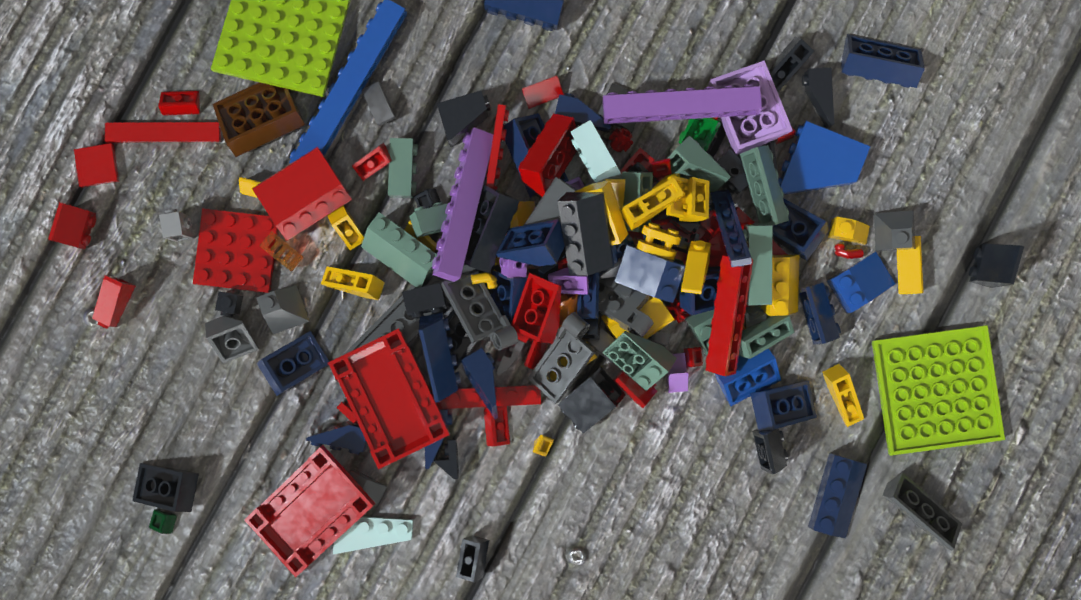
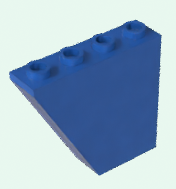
[778,121,871,195]

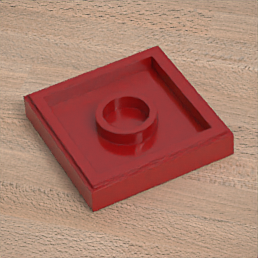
[74,143,119,188]

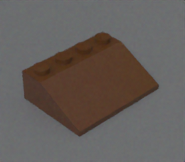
[212,82,305,157]

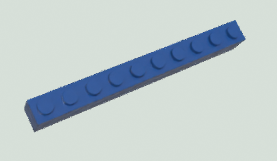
[289,0,407,163]

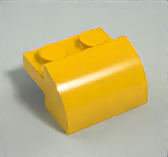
[666,175,710,222]

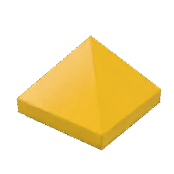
[533,434,554,457]

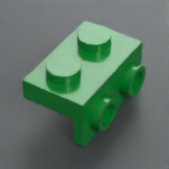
[678,118,721,151]

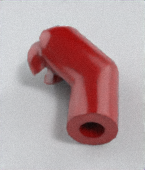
[834,244,864,259]

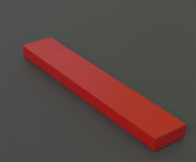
[105,122,221,143]

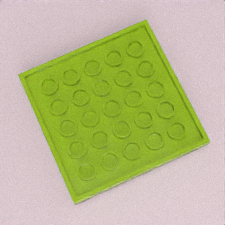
[211,0,351,97]
[872,325,1005,456]

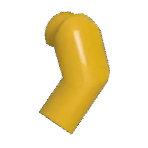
[471,272,498,289]

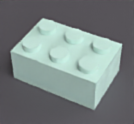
[571,120,622,183]

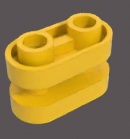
[637,222,682,260]

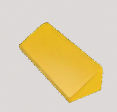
[897,236,923,294]

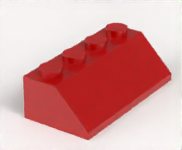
[519,113,577,197]

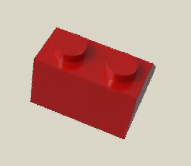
[48,202,97,250]
[613,370,657,408]

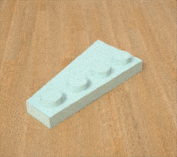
[333,516,413,554]

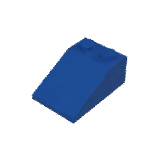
[827,251,896,313]

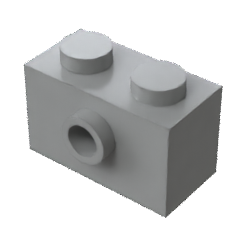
[159,209,194,242]

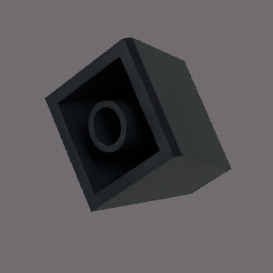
[437,90,491,147]
[558,366,626,434]

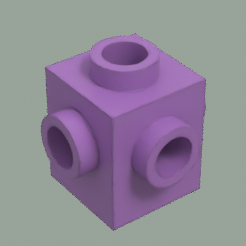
[499,258,529,278]

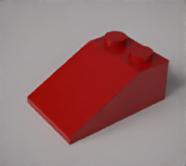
[511,273,561,344]

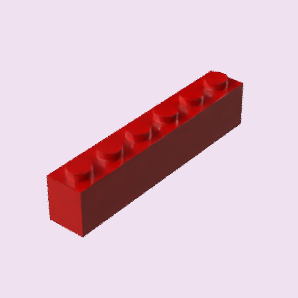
[705,255,753,376]

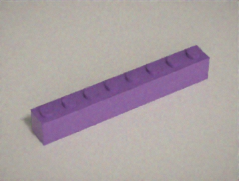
[603,84,762,124]
[432,127,494,282]

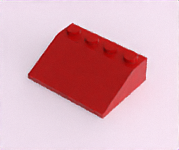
[252,147,352,241]

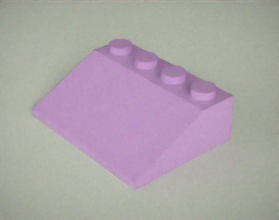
[708,60,793,155]

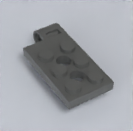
[441,269,518,350]
[598,274,654,338]
[528,312,596,404]

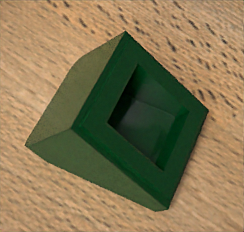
[149,509,177,534]

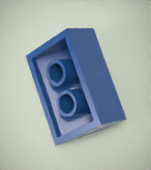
[715,348,781,406]

